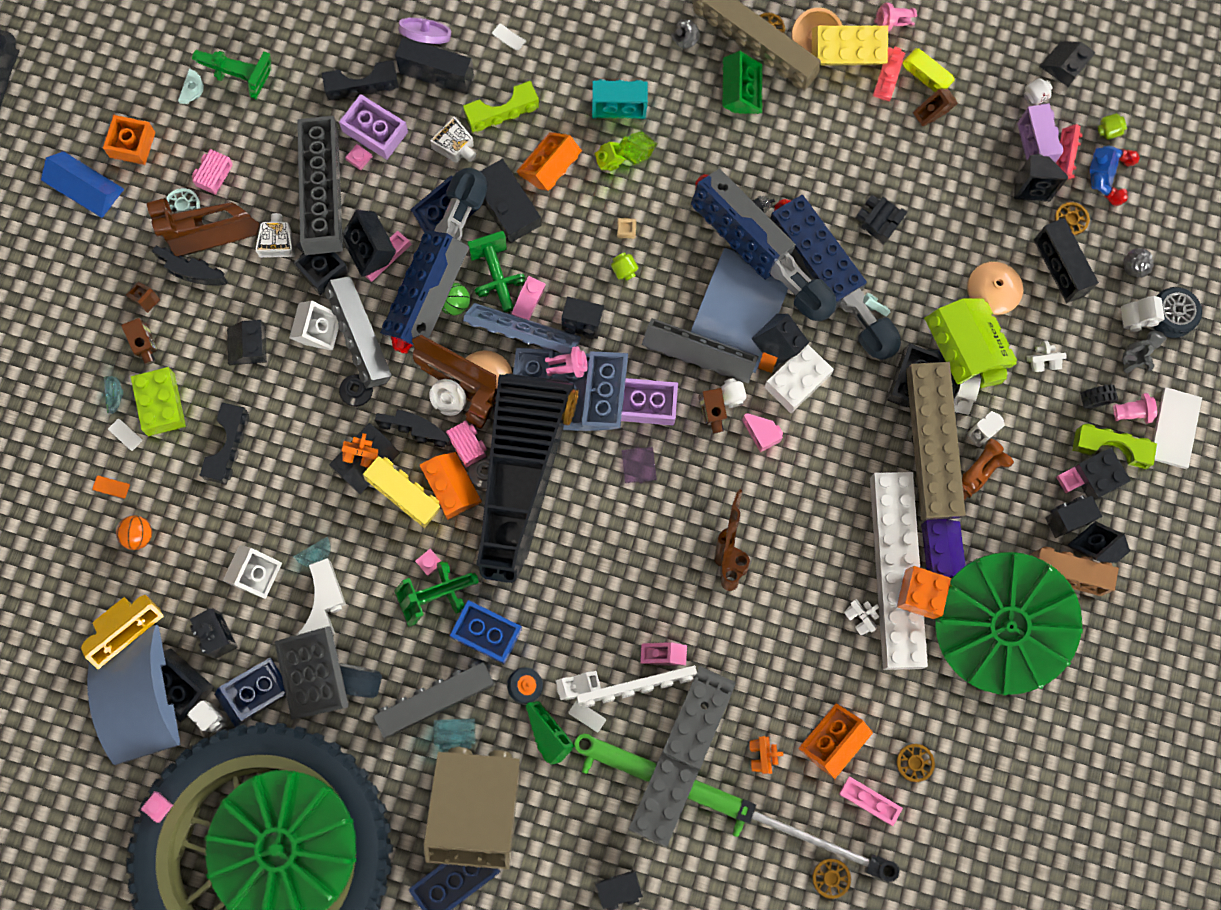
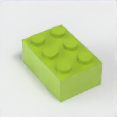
[130,367,186,436]

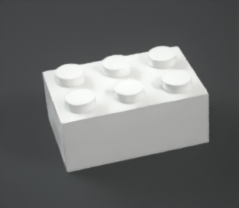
[764,345,834,413]

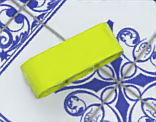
[902,48,954,92]

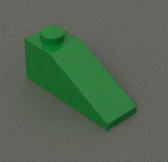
[526,701,575,765]

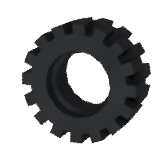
[1080,384,1118,409]

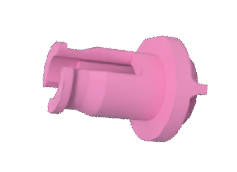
[874,2,917,32]
[545,346,587,378]
[1113,393,1157,424]

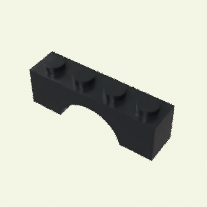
[321,60,399,101]
[199,402,249,485]

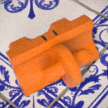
[341,433,379,468]
[749,736,783,774]

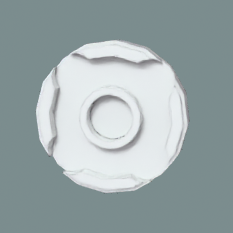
[429,379,467,416]

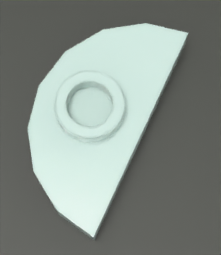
[178,69,204,104]
[863,293,890,317]

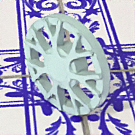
[166,188,200,213]

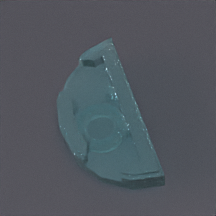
[104,376,123,414]
[293,537,331,567]

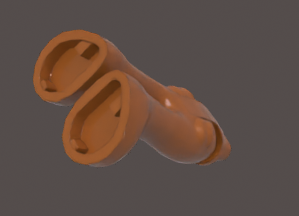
[962,439,1014,500]

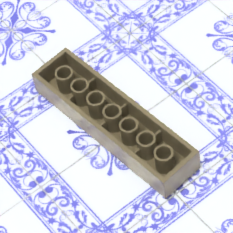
[693,0,821,91]
[906,362,966,521]

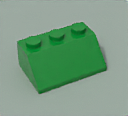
[722,51,762,114]

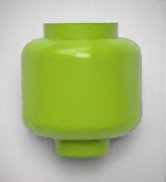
[1097,113,1127,140]
[611,252,638,281]

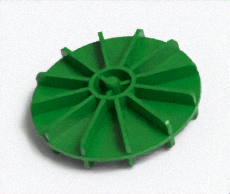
[935,552,1083,696]
[204,770,356,910]

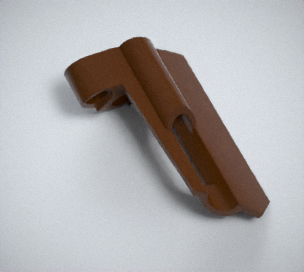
[147,198,260,257]
[412,334,497,429]
[714,489,750,591]

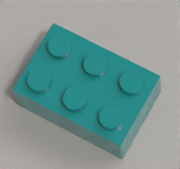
[592,79,648,119]

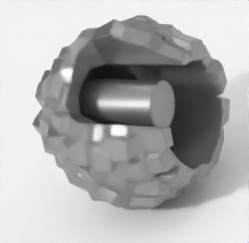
[671,19,700,48]
[1123,248,1154,278]

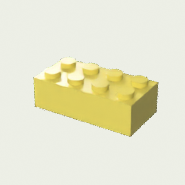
[812,26,888,65]
[363,456,440,528]

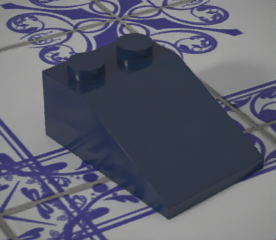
[411,175,479,233]
[214,658,286,728]

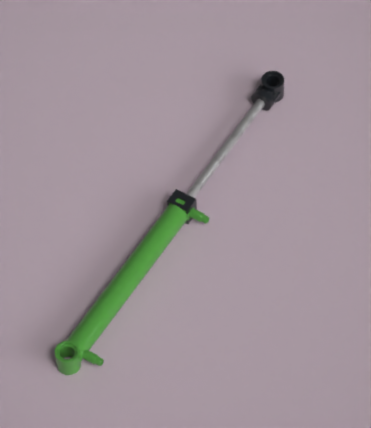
[575,734,900,882]

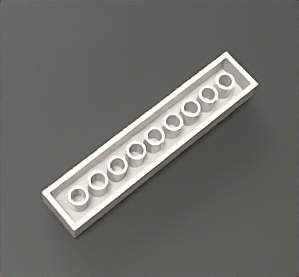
[870,472,928,670]

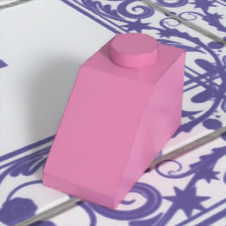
[511,276,546,320]
[742,413,783,452]
[640,642,687,666]

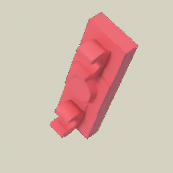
[873,47,905,102]
[1056,124,1082,180]

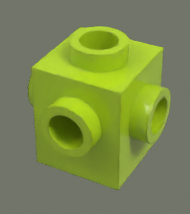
[594,141,627,171]

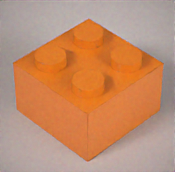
[103,115,156,165]
[897,566,951,619]

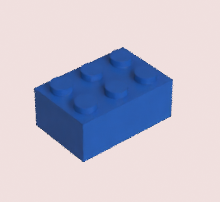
[450,600,522,665]

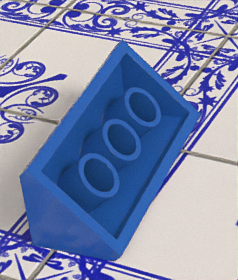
[41,151,124,218]

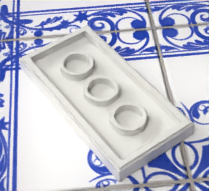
[1152,387,1202,469]

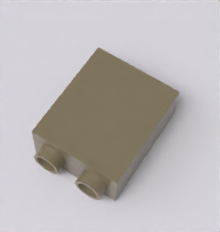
[424,747,520,869]

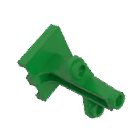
[192,49,272,100]
[467,231,525,312]
[394,561,479,627]

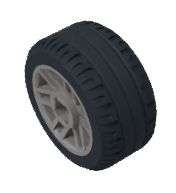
[1153,287,1202,338]
[339,663,382,698]

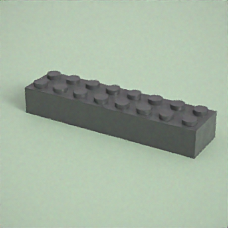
[297,116,343,255]

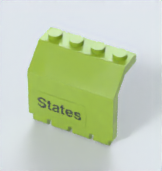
[924,298,1017,384]

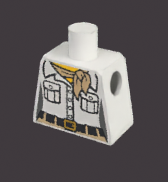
[430,117,476,163]
[256,213,295,257]

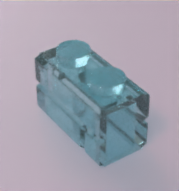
[434,719,476,749]

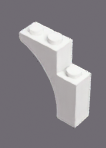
[297,558,346,635]

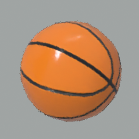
[116,515,153,550]

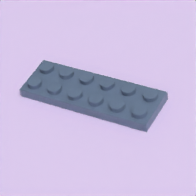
[463,303,581,355]

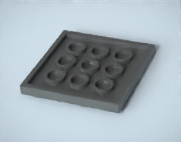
[274,626,349,720]

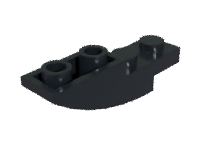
[152,245,228,286]
[375,409,451,448]

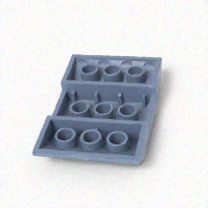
[691,248,788,373]
[513,348,628,431]
[87,625,181,765]

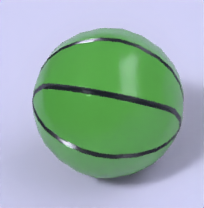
[441,283,470,316]

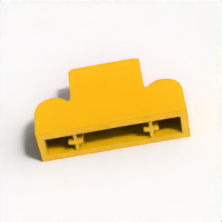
[81,595,164,669]

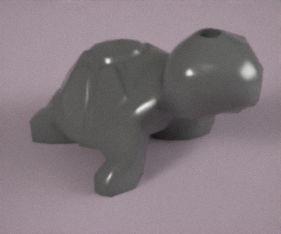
[1122,330,1166,373]

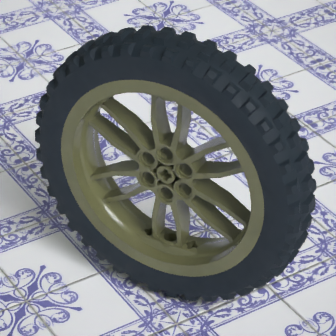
[126,722,393,910]

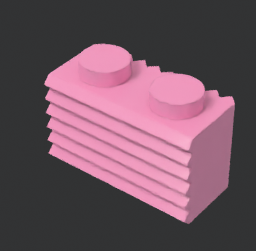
[192,149,233,195]
[446,421,487,468]

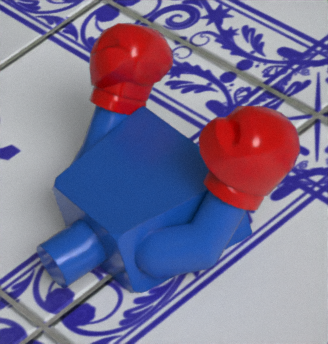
[1090,146,1140,207]

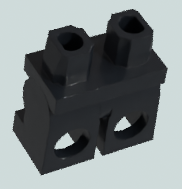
[855,195,908,244]

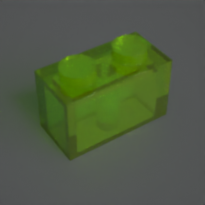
[617,131,658,165]

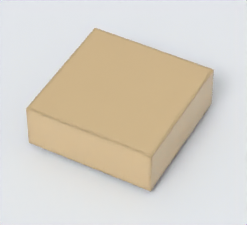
[617,218,636,239]

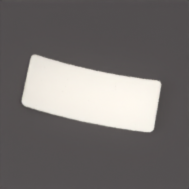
[492,23,526,51]

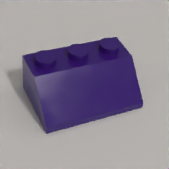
[921,519,966,578]

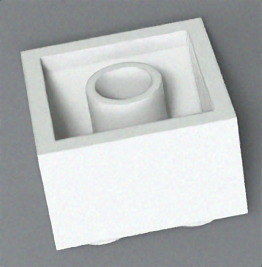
[289,301,339,350]
[223,545,282,599]

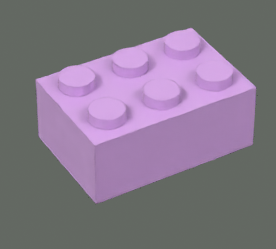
[339,94,408,160]
[1017,104,1063,163]
[621,378,678,426]

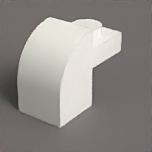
[954,374,981,415]
[556,671,601,701]

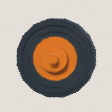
[507,667,543,704]

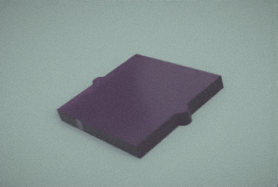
[622,447,657,484]

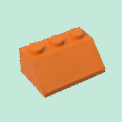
[516,132,582,191]
[420,452,482,520]
[798,703,873,779]

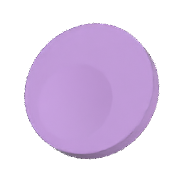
[398,18,451,44]

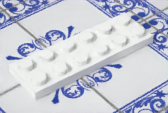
[577,665,697,708]

